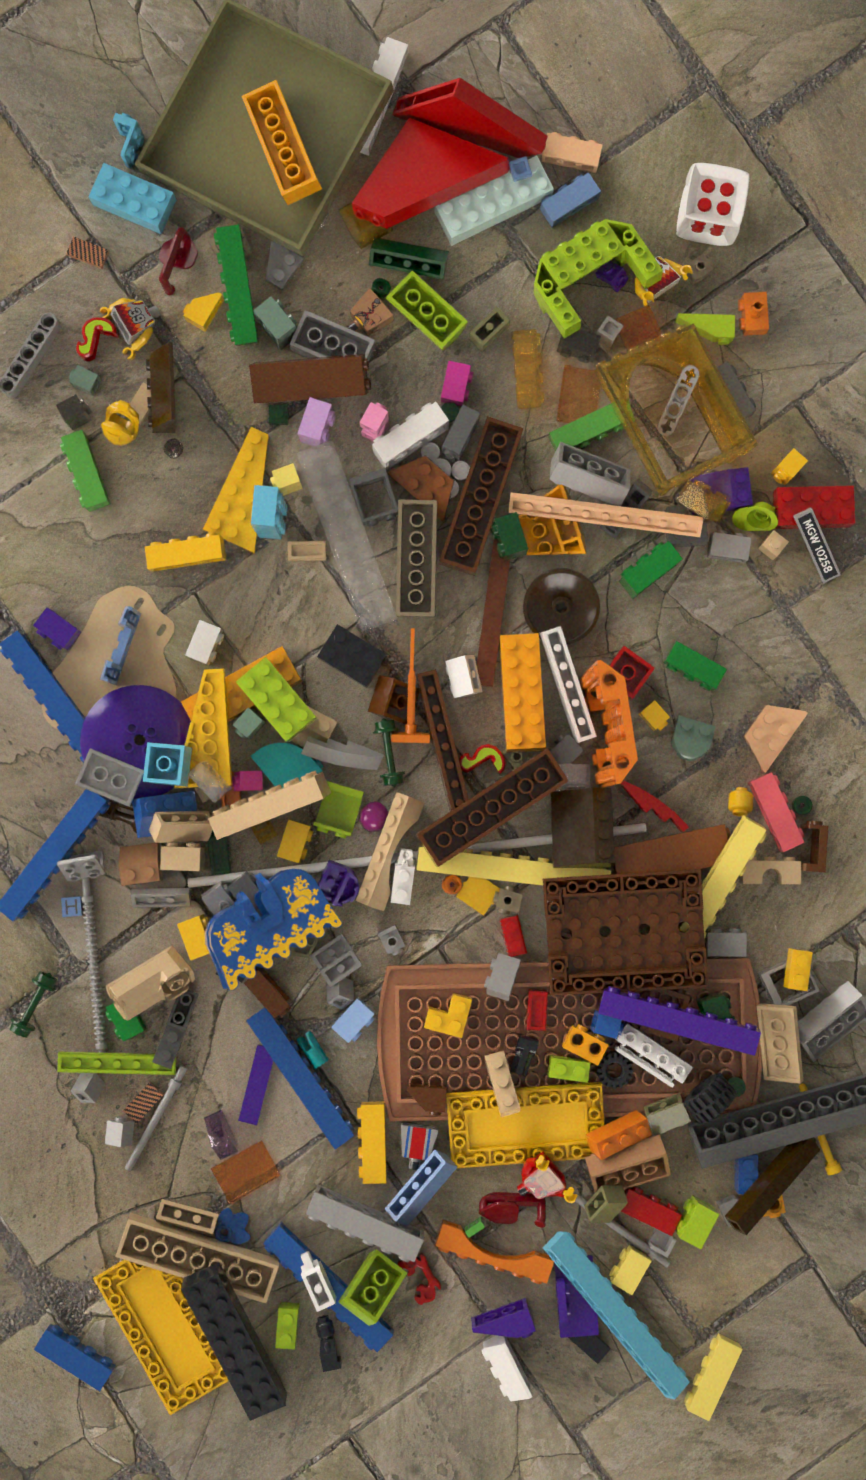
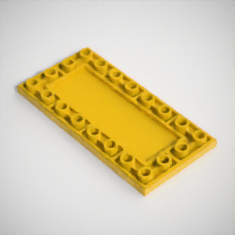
[446,1082,605,1168]
[93,1260,229,1415]

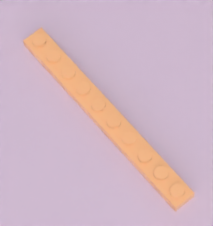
[508,492,703,537]

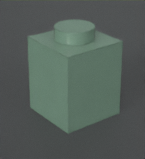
[69,365,102,396]

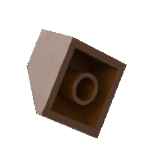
[367,675,420,724]

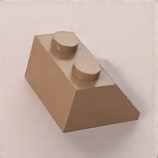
[119,842,163,886]

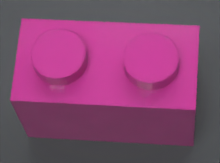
[441,361,474,407]

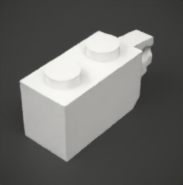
[301,1251,337,1312]

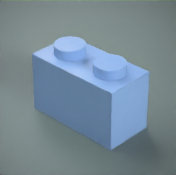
[331,997,375,1043]

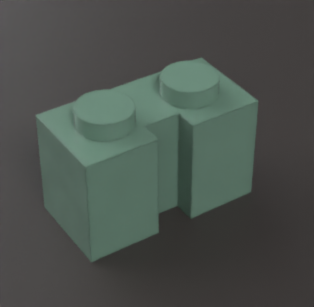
[233,708,266,739]

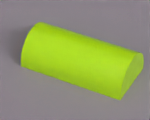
[386,271,468,351]

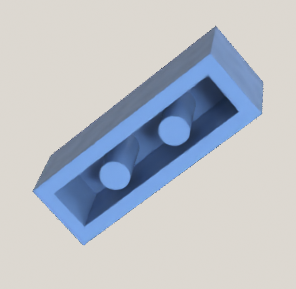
[540,173,601,228]

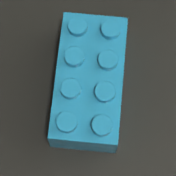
[88,163,177,234]
[251,485,288,540]

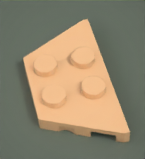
[743,705,808,773]

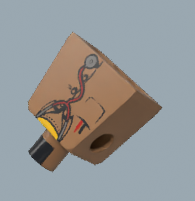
[347,288,394,336]

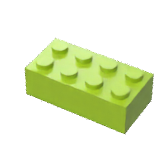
[236,657,317,743]

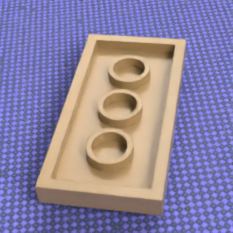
[757,1003,804,1084]

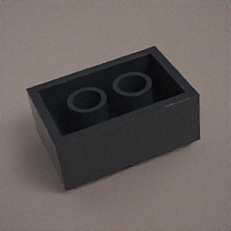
[317,624,387,688]

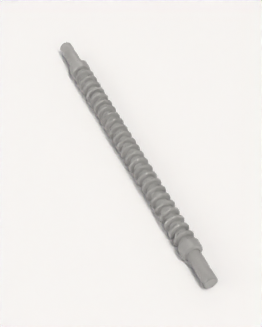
[81,877,108,1053]

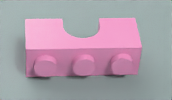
[360,402,389,442]

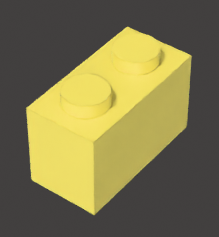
[270,463,303,496]
[609,1245,652,1295]

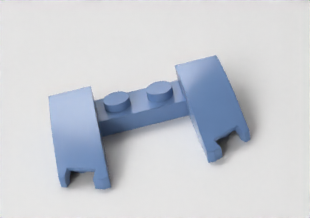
[100,606,141,685]

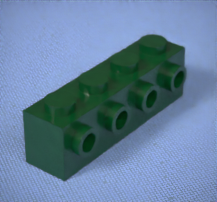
[369,237,449,279]

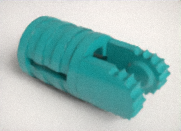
[297,1031,329,1069]

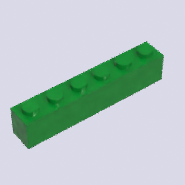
[214,224,259,346]

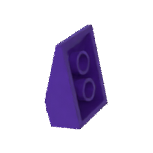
[688,467,753,515]
[471,1298,536,1338]

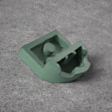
[671,715,715,761]

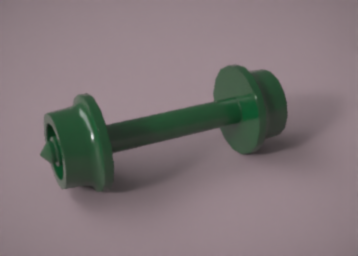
[373,718,405,788]
[10,971,57,1038]

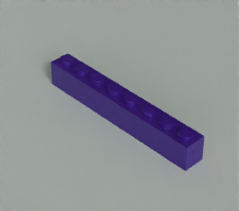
[598,986,761,1056]

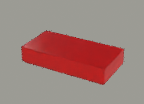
[526,990,548,1031]

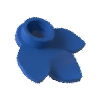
[214,1207,251,1245]

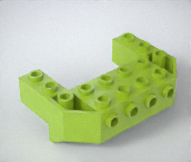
[534,219,663,339]

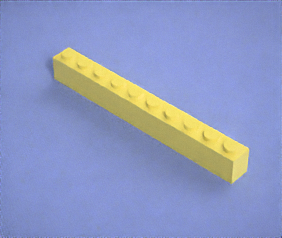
[416,847,611,886]

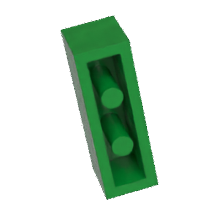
[663,641,727,691]

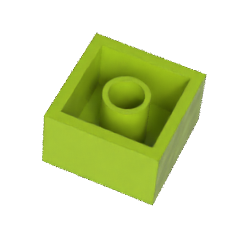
[675,1195,719,1249]

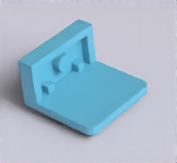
[113,113,144,169]

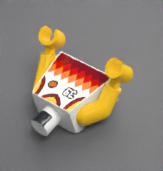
[634,256,693,306]

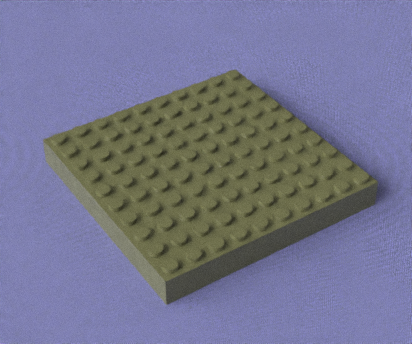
[135,0,394,257]

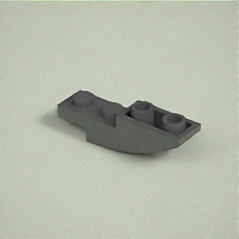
[152,990,199,1069]

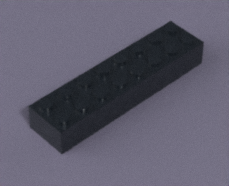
[181,1262,287,1421]

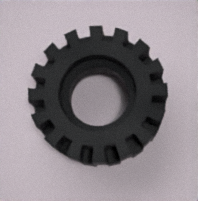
[596,1051,633,1089]

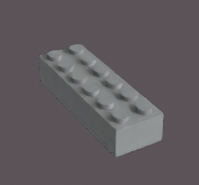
[306,1184,424,1262]

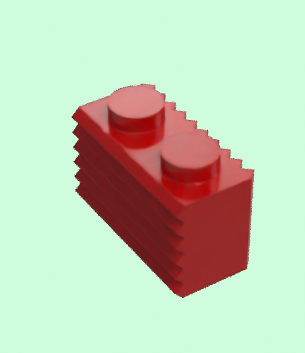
[499,914,527,957]

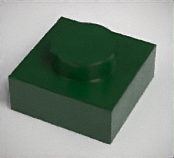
[269,404,288,425]

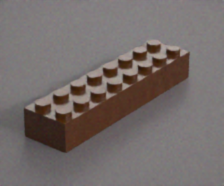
[439,416,524,576]
[415,748,569,867]

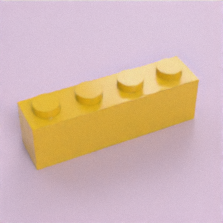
[145,533,226,572]
[357,1101,387,1184]

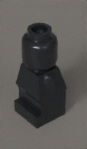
[316,1315,342,1372]

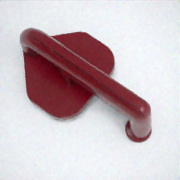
[159,227,198,296]
[479,1192,546,1228]

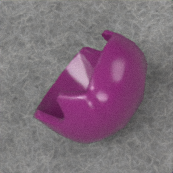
[359,802,389,832]

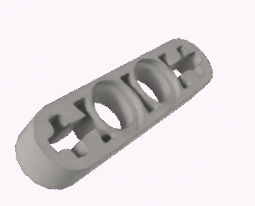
[657,365,699,436]

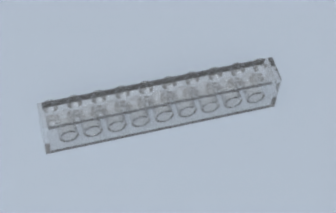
[296,440,398,635]

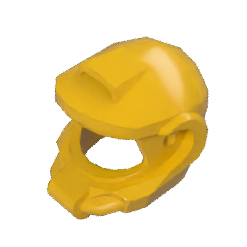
[101,400,139,446]

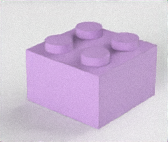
[298,397,336,449]

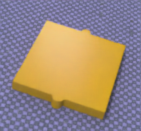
[456,877,500,916]

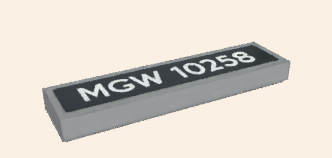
[793,507,841,583]

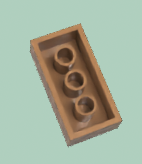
[585,1135,671,1193]

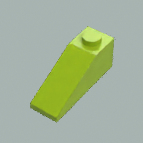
[675,313,735,345]

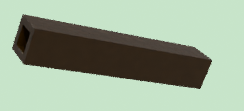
[725,1137,820,1235]

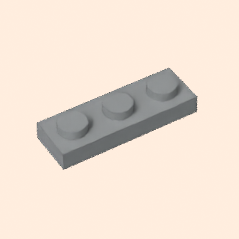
[130,888,191,908]

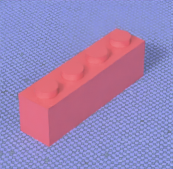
[747,772,805,852]

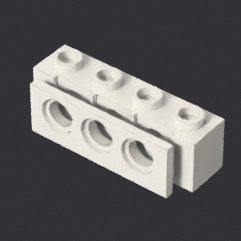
[614,1021,693,1088]

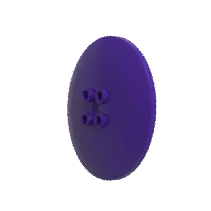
[80,685,191,799]

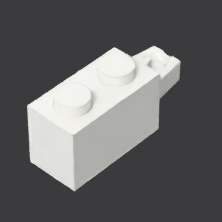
[390,848,415,905]

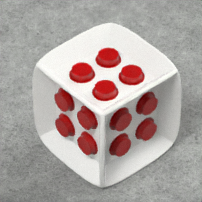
[676,163,749,246]

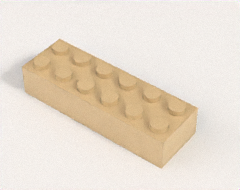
[208,770,331,840]

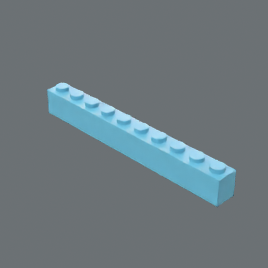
[543,1231,690,1400]

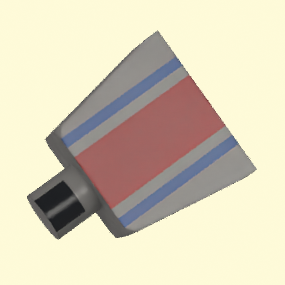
[401,1122,438,1170]

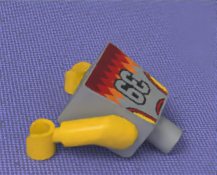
[100,298,160,360]

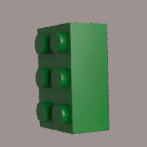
[619,541,683,599]

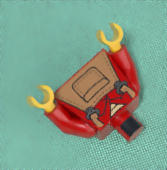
[517,1151,578,1203]

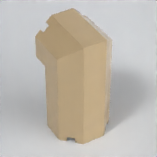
[105,945,195,1021]

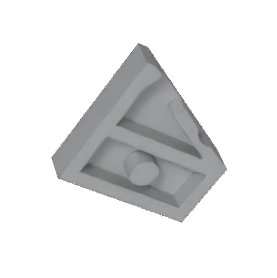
[266,241,303,291]

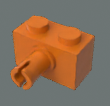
[738,292,769,336]

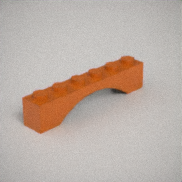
[435,1219,554,1284]

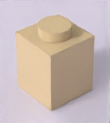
[758,530,789,560]

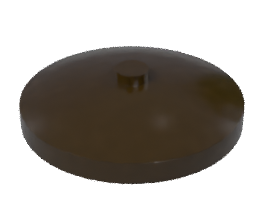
[523,568,600,644]

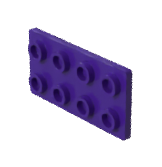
[554,1255,599,1338]

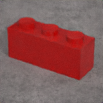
[621,1186,682,1236]

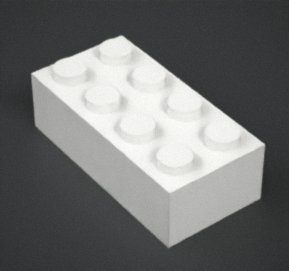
[372,402,449,471]

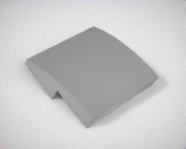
[310,934,363,988]

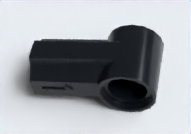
[510,1034,539,1076]

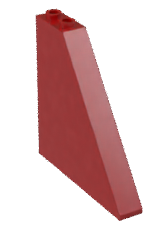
[392,78,548,158]
[352,117,509,229]

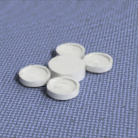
[421,442,470,498]

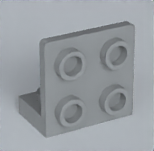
[57,850,105,881]

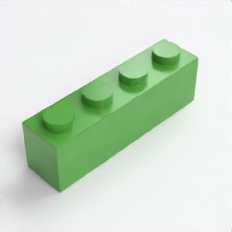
[548,400,628,452]
[60,430,111,512]

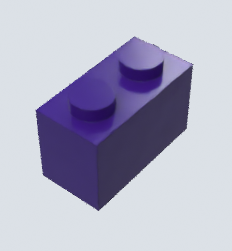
[33,607,81,650]

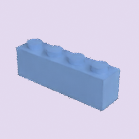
[385,1150,457,1226]

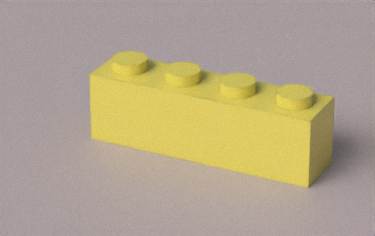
[684,1333,743,1421]

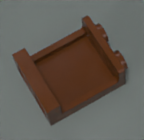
[801,821,828,873]

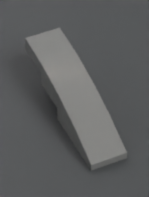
[301,736,384,770]

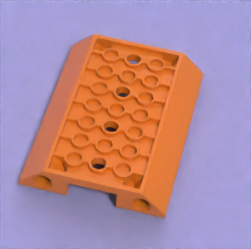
[580,660,638,788]

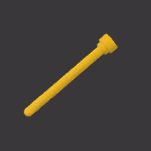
[799,1083,842,1175]

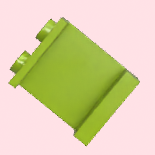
[314,781,364,839]

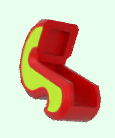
[76,317,119,362]
[459,744,506,775]

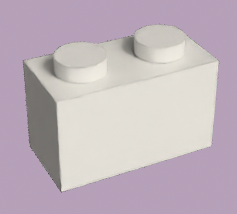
[185,620,224,666]
[445,655,483,698]

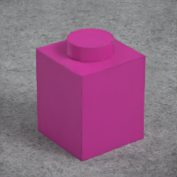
[232,771,263,791]

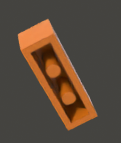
[586,1110,652,1160]

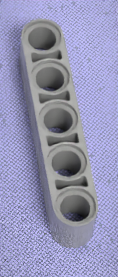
[0,313,61,398]

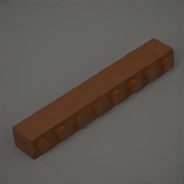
[416,669,468,811]

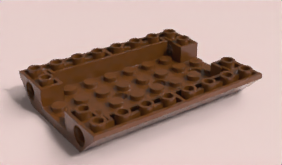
[543,869,708,996]

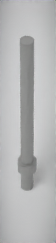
[124,1065,188,1171]
[574,1192,671,1268]

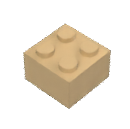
[160,842,206,871]

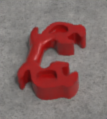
[398,1253,441,1305]

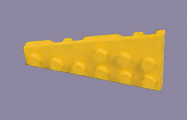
[203,427,269,554]
[174,668,232,788]

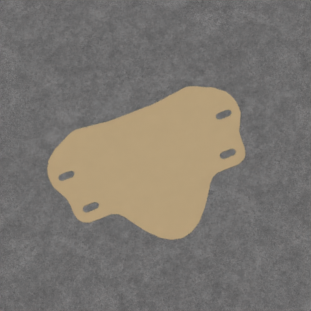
[42,586,176,730]

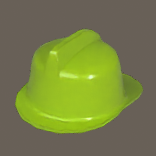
[732,501,778,531]

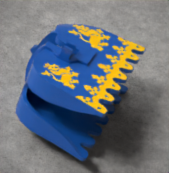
[205,869,343,991]

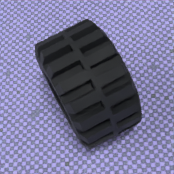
[683,1073,737,1124]

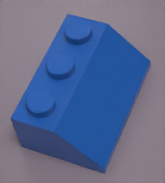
[132,791,197,838]

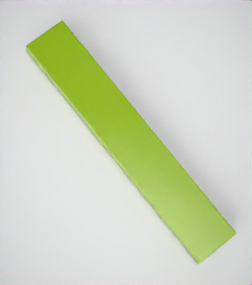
[57,1051,176,1075]

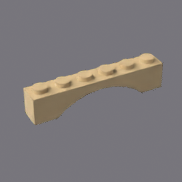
[356,792,424,911]

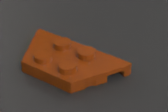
[388,456,455,521]

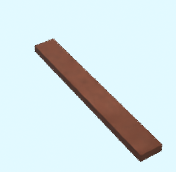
[476,539,510,687]

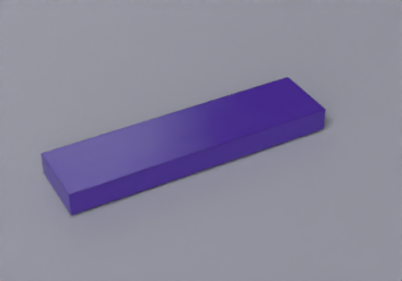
[238,1044,273,1125]

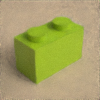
[547,1055,591,1083]
[275,1302,300,1350]

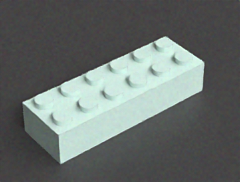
[435,155,554,246]

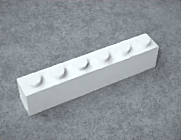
[360,37,409,156]
[539,626,597,743]

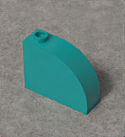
[251,743,324,787]

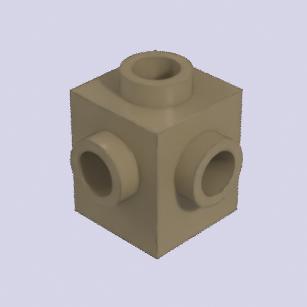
[493,886,523,915]

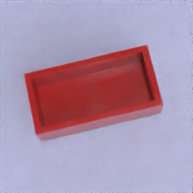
[773,486,855,529]

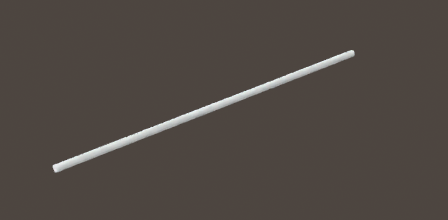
[188,823,646,888]

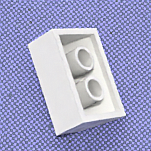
[481,1335,533,1401]

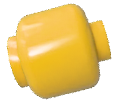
[728,787,754,817]

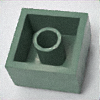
[253,296,297,350]

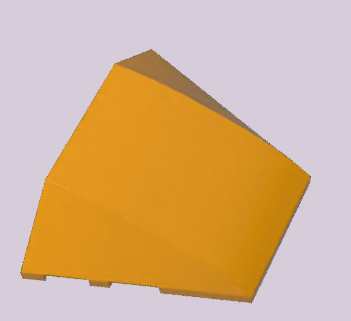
[518,485,587,555]

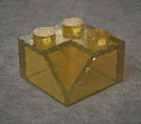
[676,480,731,522]

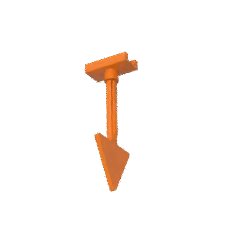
[391,628,430,743]

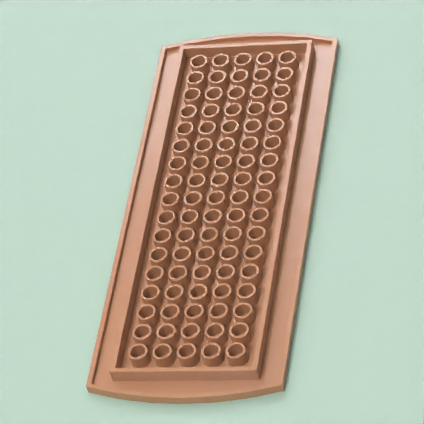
[377,958,763,1121]

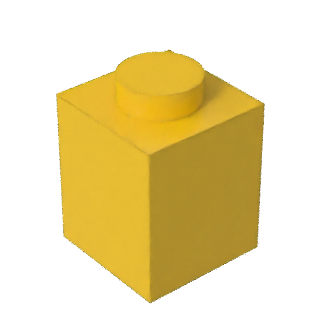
[639,700,670,731]

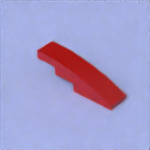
[620,781,689,832]

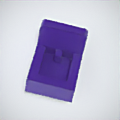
[595,261,629,292]

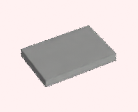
[75,748,144,807]

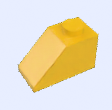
[183,292,224,332]

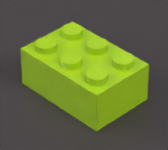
[338,1249,407,1326]

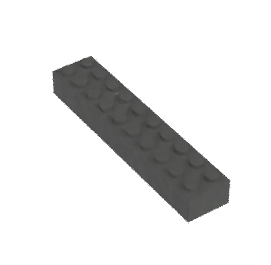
[688,1074,866,1169]

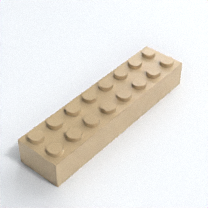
[115,1213,279,1303]

